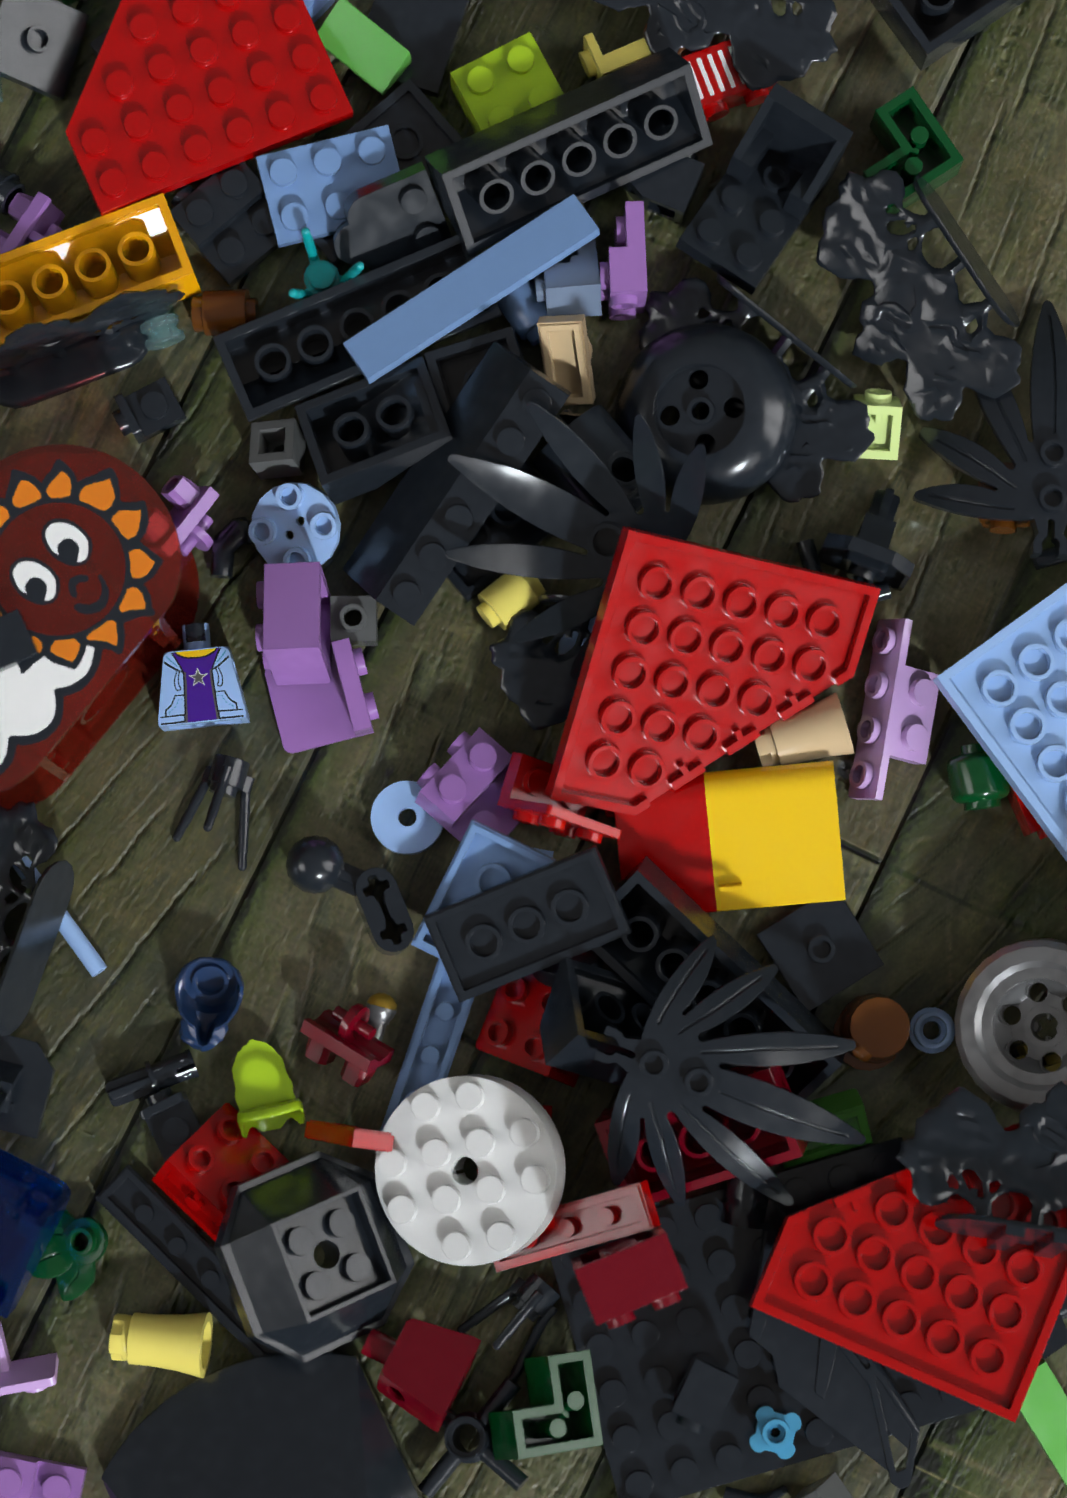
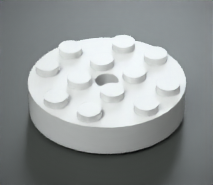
[375,1074,566,1266]

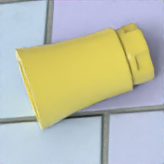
[109,1312,213,1378]

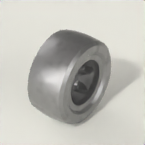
[954,938,1067,1112]

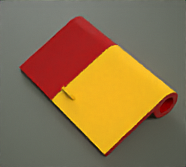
[605,760,846,912]

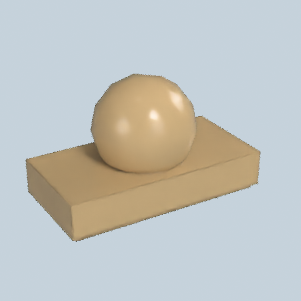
[537,314,596,405]

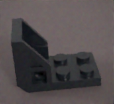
[676,83,854,295]

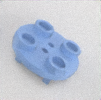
[248,482,341,565]

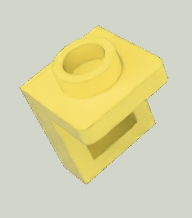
[579,32,652,79]

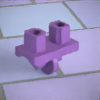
[0,191,65,254]
[144,475,220,558]

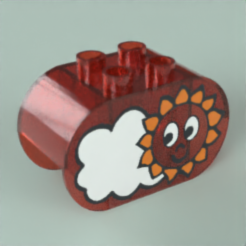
[0,444,200,810]

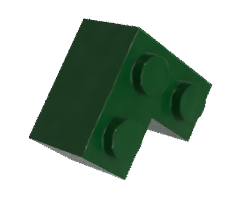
[862,86,964,214]
[488,1350,603,1460]

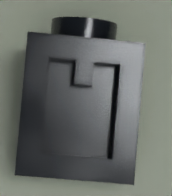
[111,377,187,444]
[139,1087,202,1162]

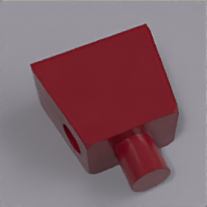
[361,1318,481,1432]

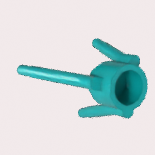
[288,227,364,300]

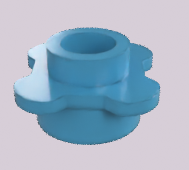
[749,1406,802,1459]

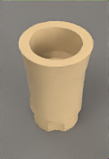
[754,692,855,767]

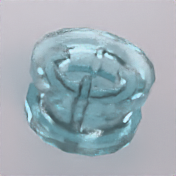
[140,313,185,351]

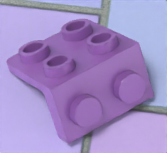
[265,638,379,754]

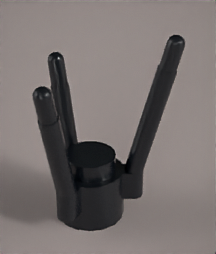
[172,754,255,871]
[457,1273,561,1382]

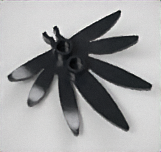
[913,300,1067,559]
[446,401,706,679]
[594,935,866,1207]

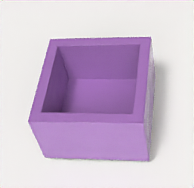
[255,561,332,686]

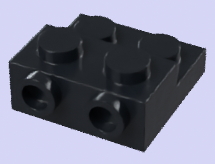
[171,162,278,288]

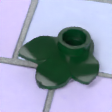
[24,1208,108,1302]

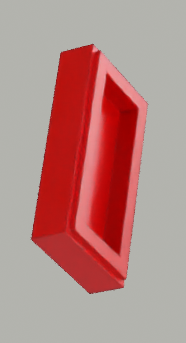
[304,1119,394,1152]

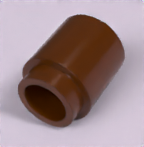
[191,289,259,336]

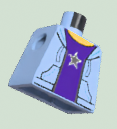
[158,623,250,731]

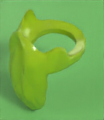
[232,1039,305,1138]

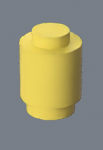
[476,574,546,630]

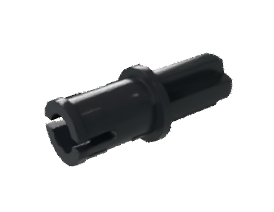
[105,1049,200,1107]

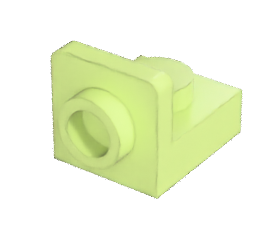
[853,388,903,460]

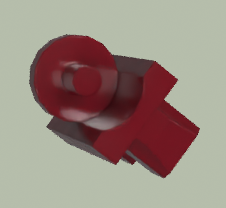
[300,1003,395,1087]

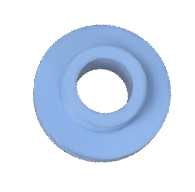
[909,1007,955,1054]

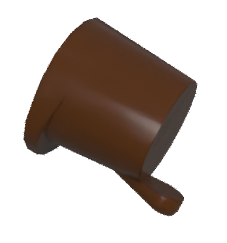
[833,993,910,1071]

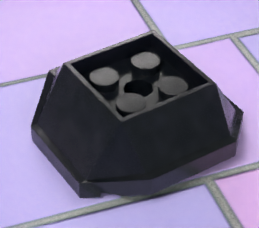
[214,1151,415,1363]

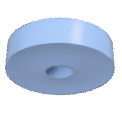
[371,781,443,855]

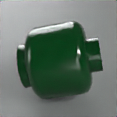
[947,743,1010,811]

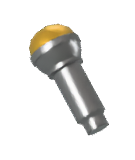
[365,993,397,1042]

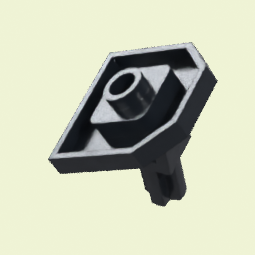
[818,487,915,591]
[0,1035,56,1139]

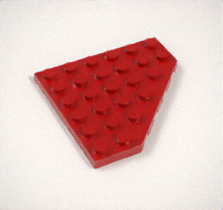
[65,0,353,216]
[545,526,881,816]
[748,1122,1067,1422]

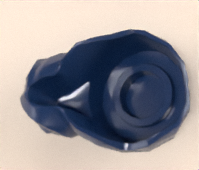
[174,957,244,1052]

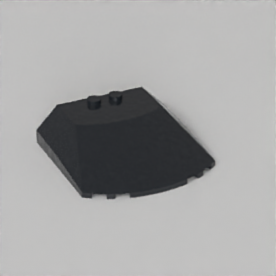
[101,1353,422,1498]

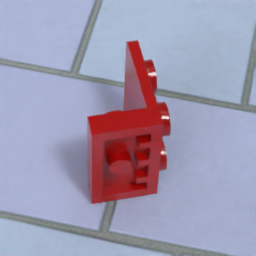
[497,752,622,844]
[475,974,579,1087]
[152,1103,289,1242]

